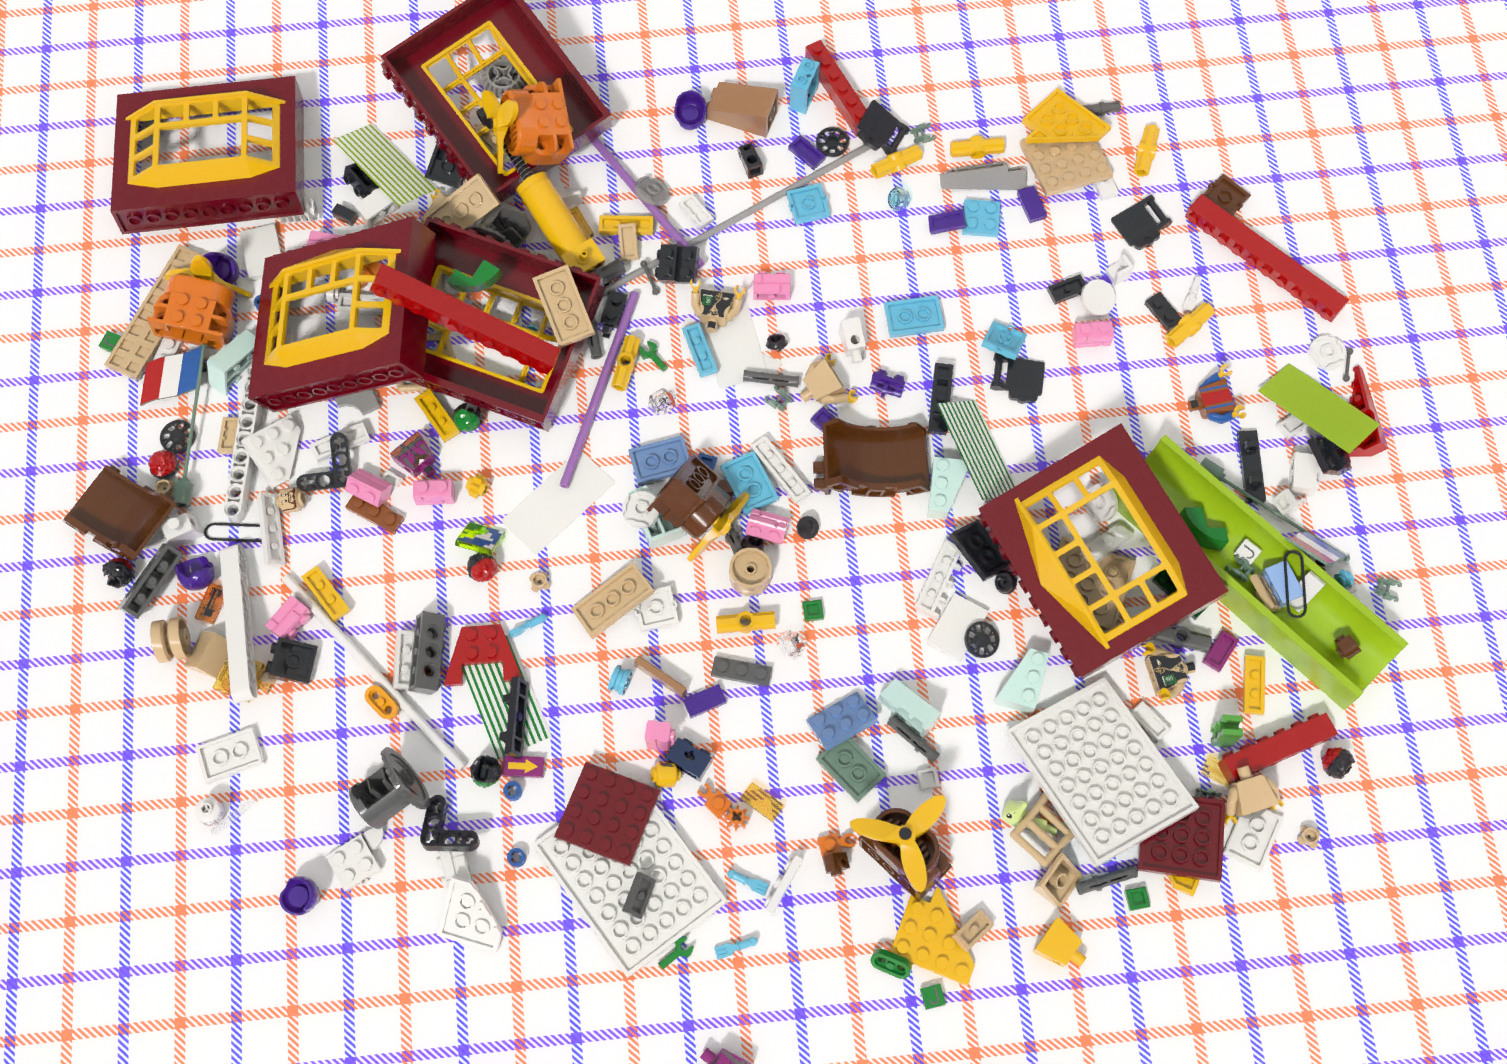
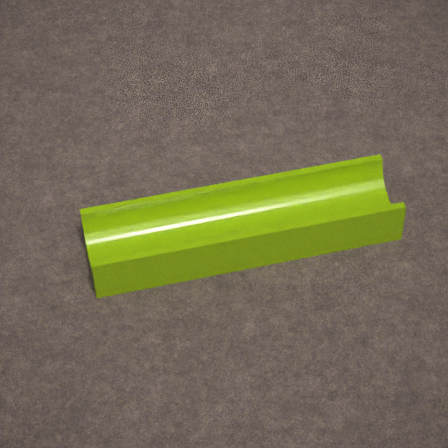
[1112,435,1409,710]

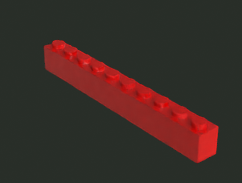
[1185,194,1349,323]
[369,263,561,375]

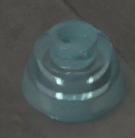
[888,186,911,211]

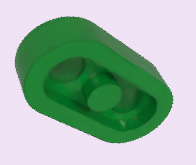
[870,948,912,979]

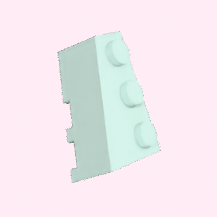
[207,330,255,396]
[927,457,968,520]
[628,485,686,550]
[994,648,1049,715]
[878,678,942,739]

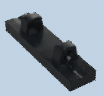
[927,362,954,436]
[1237,430,1266,503]
[499,676,529,759]

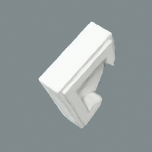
[381,469,404,488]
[362,827,384,852]

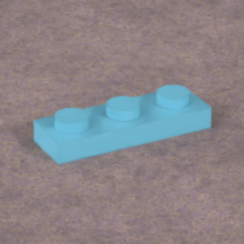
[682,323,718,378]

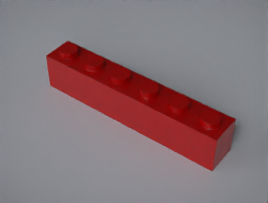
[805,40,866,137]
[1217,712,1338,785]

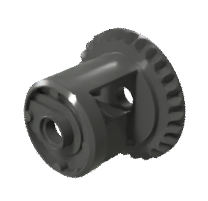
[464,203,531,249]
[349,747,431,829]

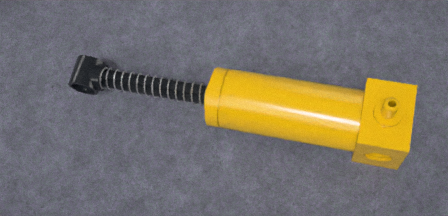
[476,107,606,273]

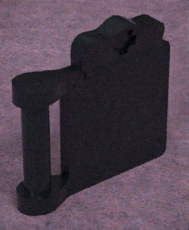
[857,100,910,155]
[1111,194,1173,250]
[990,353,1045,404]

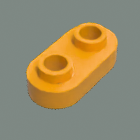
[364,685,399,720]

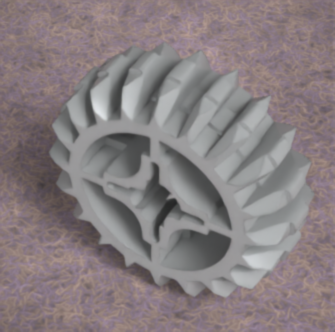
[481,57,527,100]

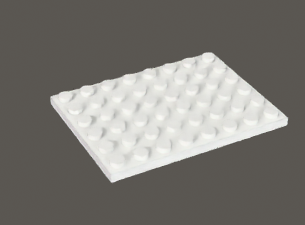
[1004,677,1199,868]
[532,772,728,979]

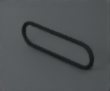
[204,523,262,542]
[1283,550,1307,618]

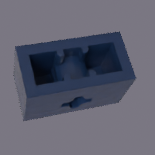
[665,737,713,782]

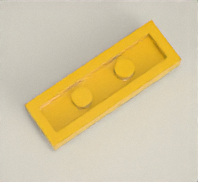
[599,215,654,235]
[414,389,460,443]
[301,566,351,622]
[1242,655,1266,716]

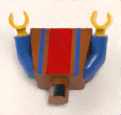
[1187,364,1247,424]

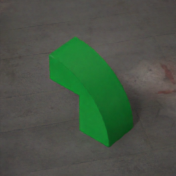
[447,260,503,293]
[1180,507,1229,551]

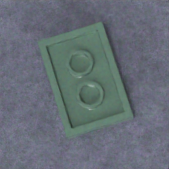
[816,738,887,804]

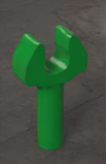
[639,341,668,372]
[658,937,694,970]

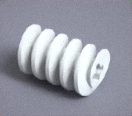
[279,198,318,223]

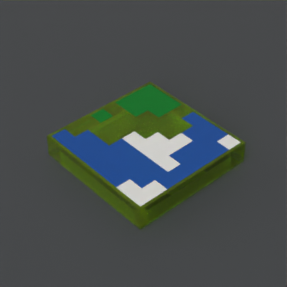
[455,522,505,556]

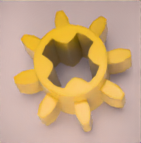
[465,474,489,499]

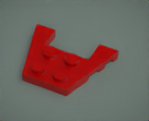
[444,624,522,687]

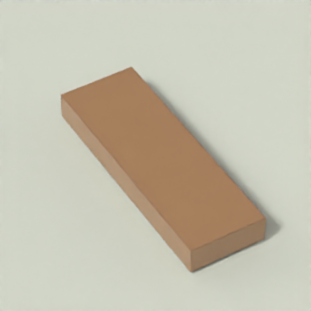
[634,656,687,699]

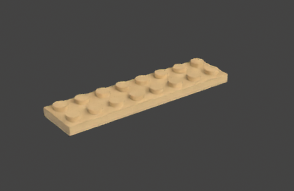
[104,245,203,381]

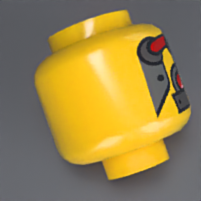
[650,762,681,788]

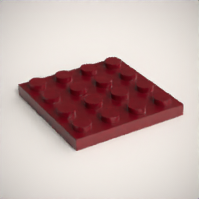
[554,762,661,867]
[1137,796,1226,883]

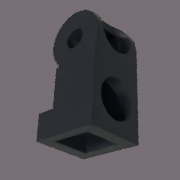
[737,143,763,179]

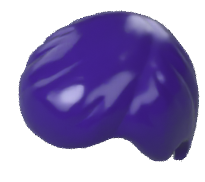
[674,90,707,130]
[203,252,239,284]
[175,556,215,591]
[279,876,320,916]

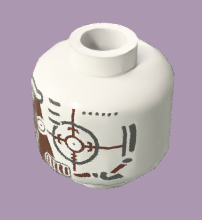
[195,797,225,826]

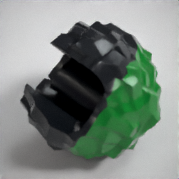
[453,403,482,432]
[470,755,502,788]

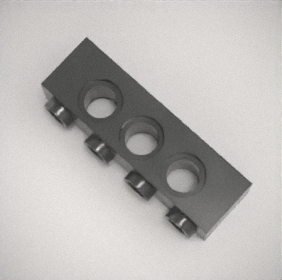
[117,543,184,619]
[408,611,447,695]

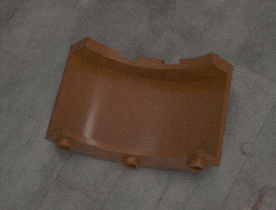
[822,418,930,497]
[62,465,177,561]

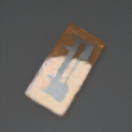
[194,583,224,625]

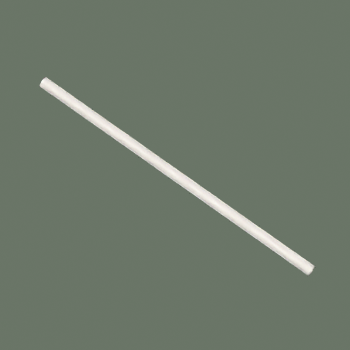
[282,574,467,771]

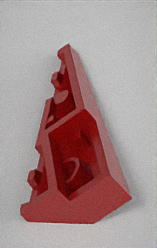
[1344,365,1389,457]

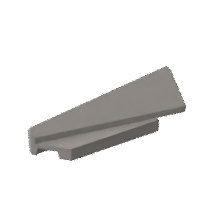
[940,161,1027,190]

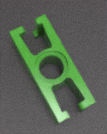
[1210,714,1243,748]

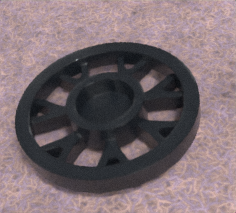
[816,127,849,157]
[160,420,196,454]
[964,621,999,658]

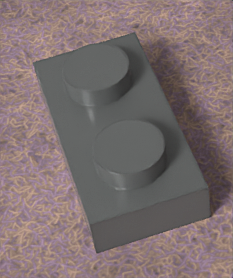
[622,872,656,919]

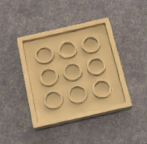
[1019,140,1114,197]
[1058,536,1136,631]

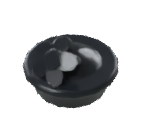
[766,334,788,352]
[796,516,819,539]
[741,535,764,551]
[995,571,1017,594]

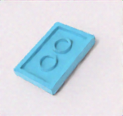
[883,295,945,338]
[720,451,779,516]

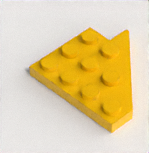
[1022,88,1111,144]
[890,887,975,986]

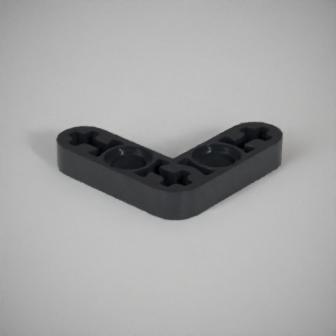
[296,432,352,492]
[420,795,480,852]

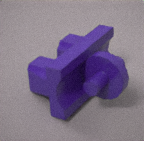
[869,369,905,399]

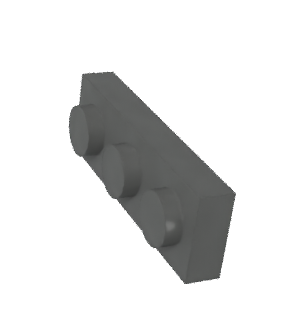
[711,656,772,688]

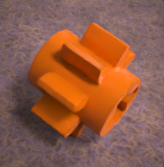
[724,805,750,832]

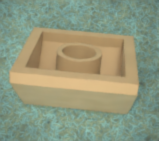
[184,631,228,680]
[1034,852,1083,909]

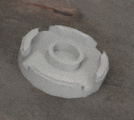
[634,176,670,206]

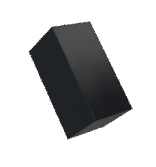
[331,203,358,226]

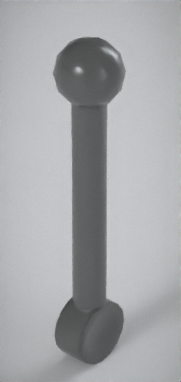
[640,260,659,295]
[1342,347,1354,382]

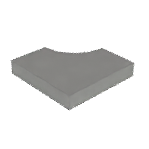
[335,390,380,416]

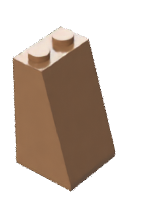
[706,82,779,138]

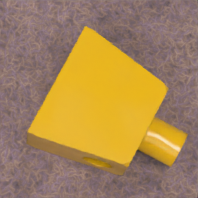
[1033,917,1087,967]

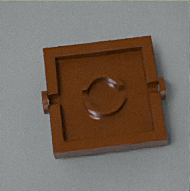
[1203,174,1251,216]

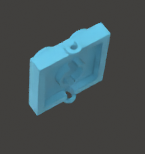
[786,183,830,225]
[962,199,1001,238]
[981,320,1027,360]

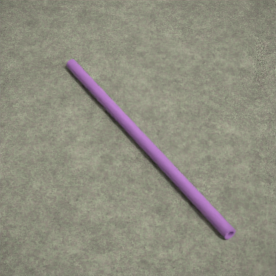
[591,137,705,269]
[559,291,640,488]

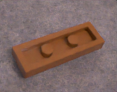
[345,495,405,535]

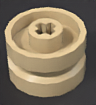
[729,548,772,596]
[150,616,191,663]

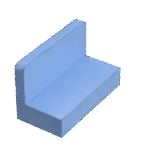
[1262,561,1303,608]

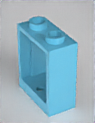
[790,57,820,115]

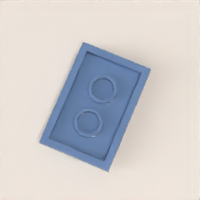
[628,435,689,486]
[806,692,878,751]

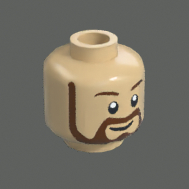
[276,487,306,513]

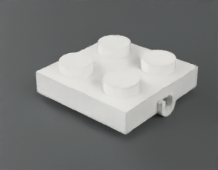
[634,586,679,632]
[325,834,382,892]

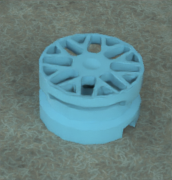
[608,664,633,696]

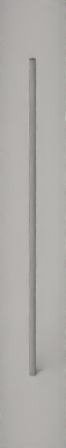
[603,135,893,296]

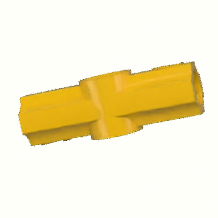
[1133,124,1160,177]
[950,135,1005,159]
[870,145,923,179]
[1165,302,1215,348]
[611,335,641,392]
[716,611,776,634]

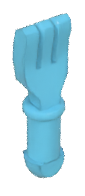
[509,613,547,638]
[727,869,770,896]
[714,937,758,960]

